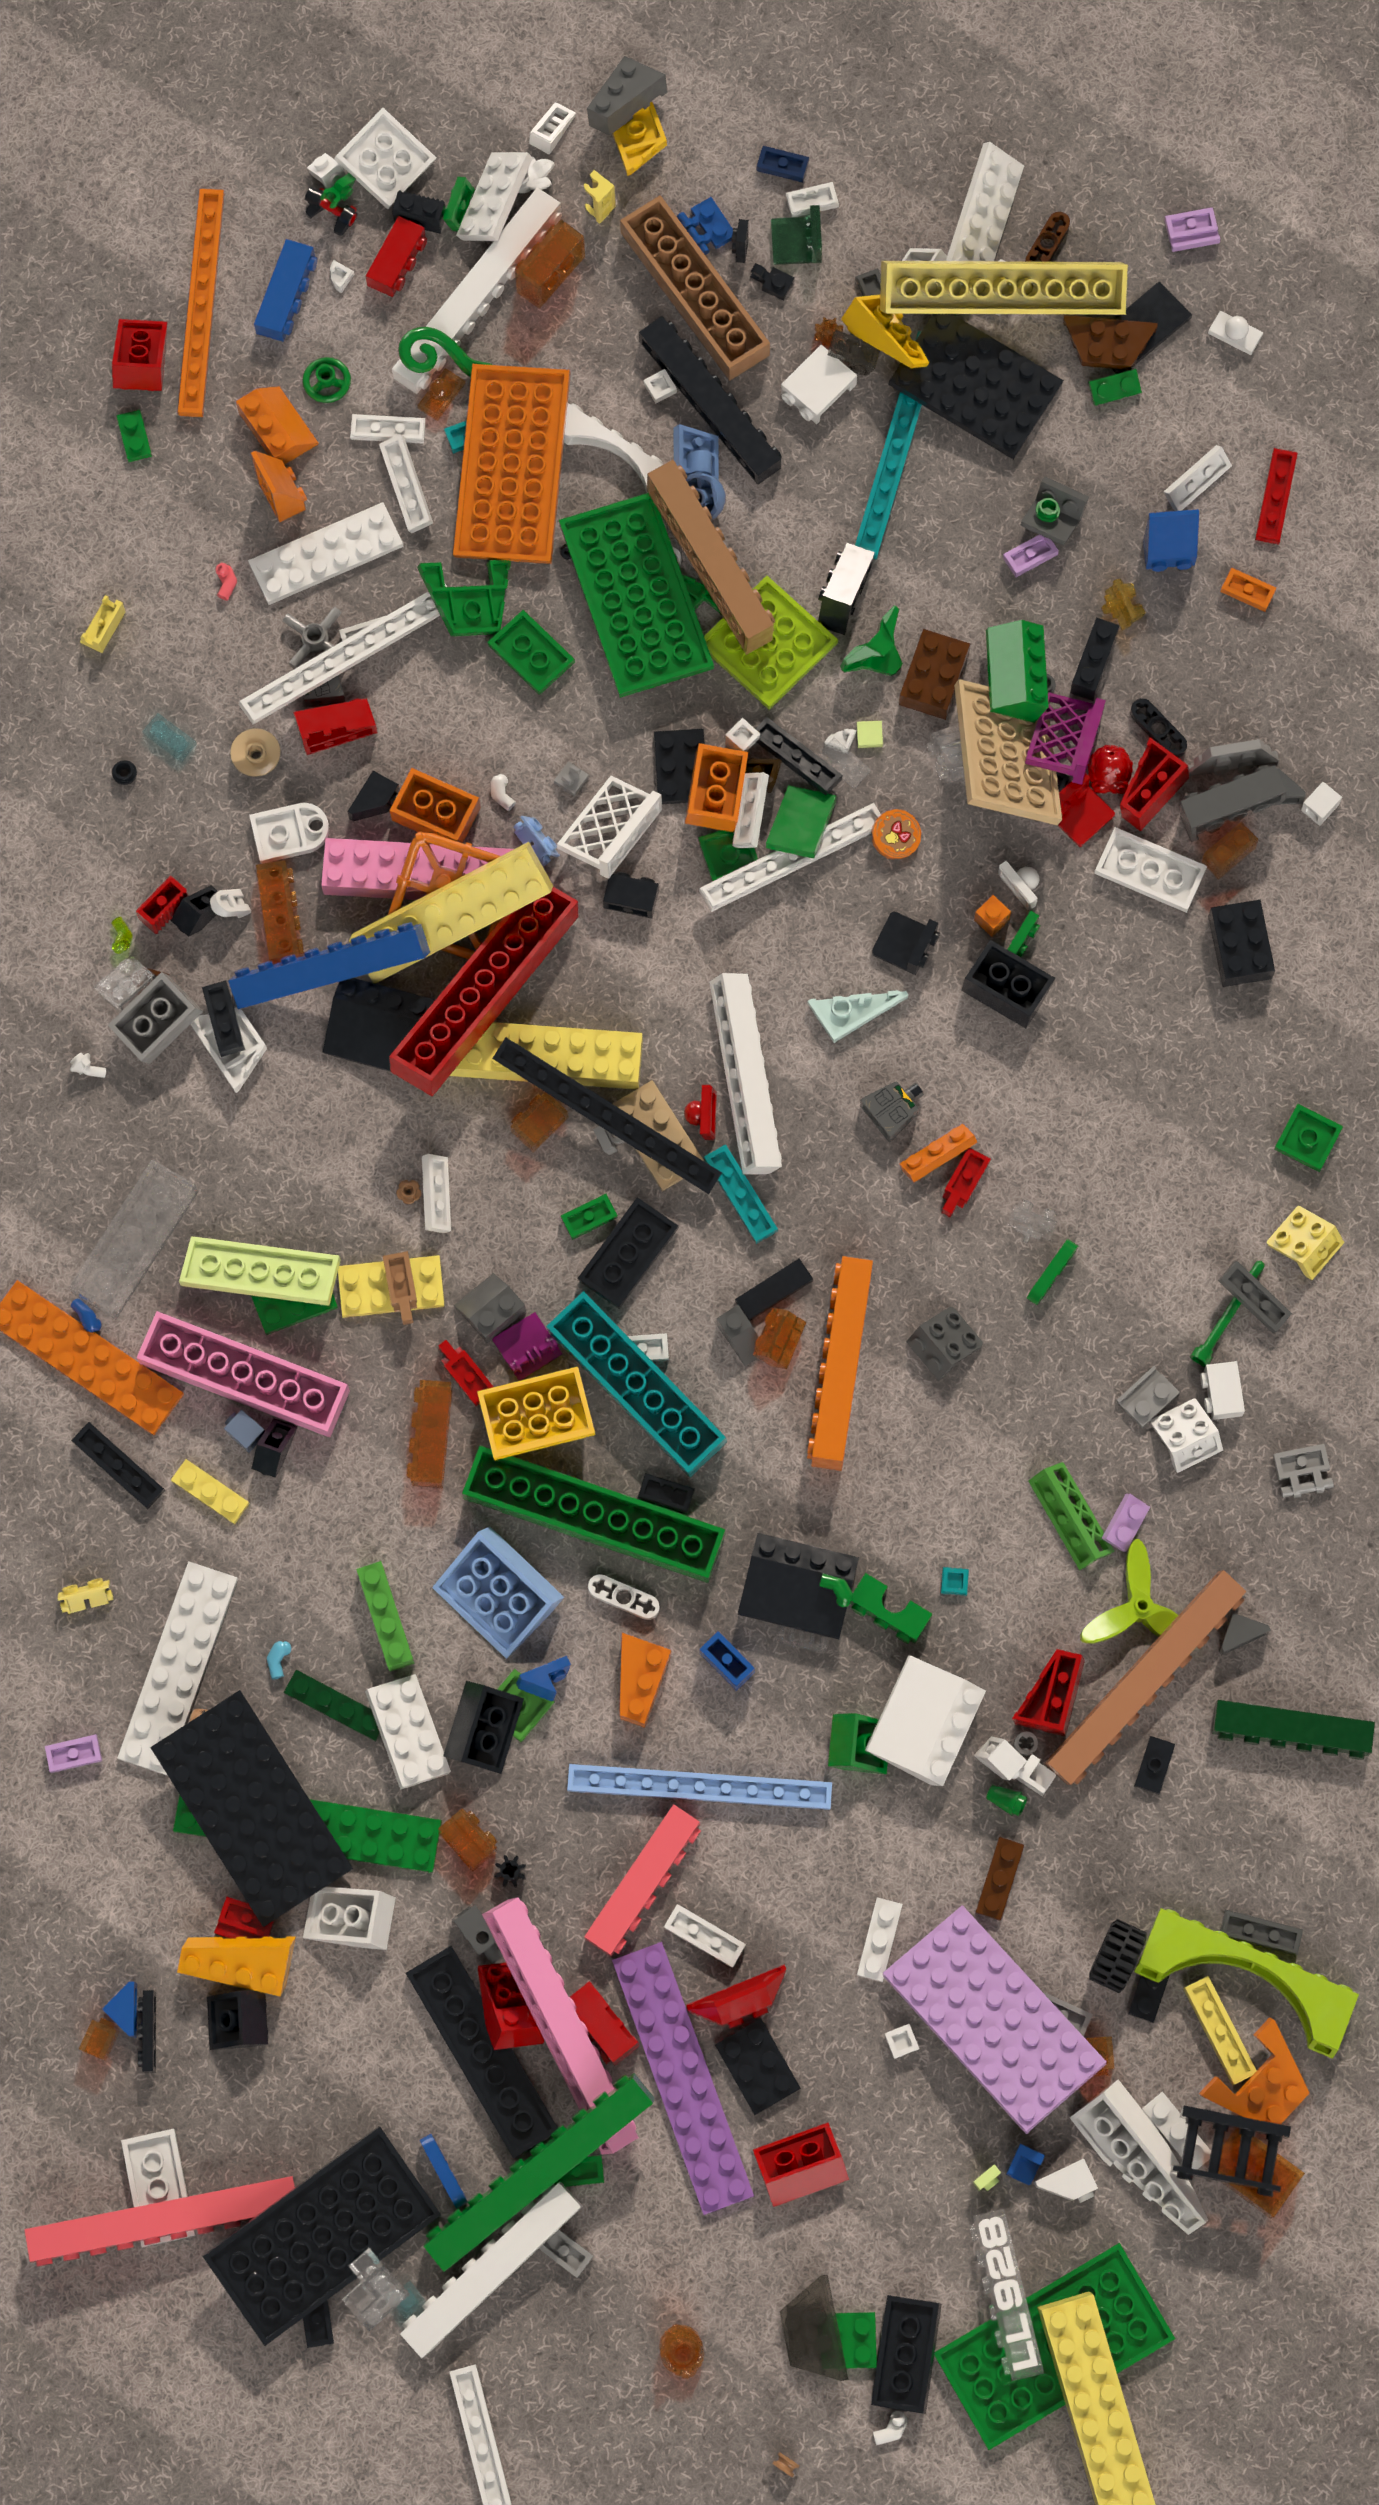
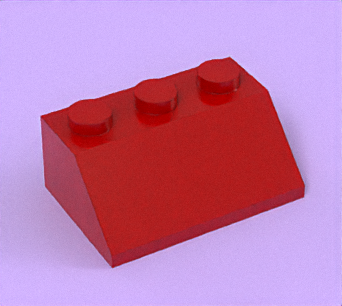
[753,2123,849,2207]

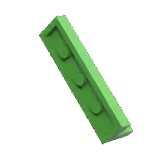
[1028,1462,1115,1570]

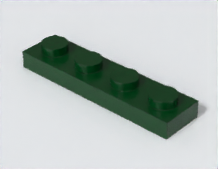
[283,1670,380,1742]

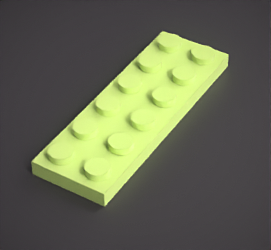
[179,1236,341,1306]

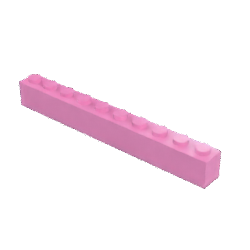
[482,1897,639,2155]

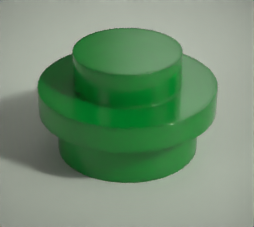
[1035,498,1060,522]

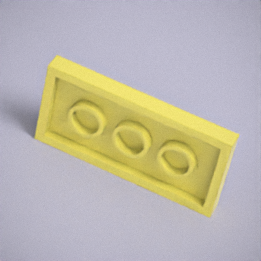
[338,1255,445,1318]

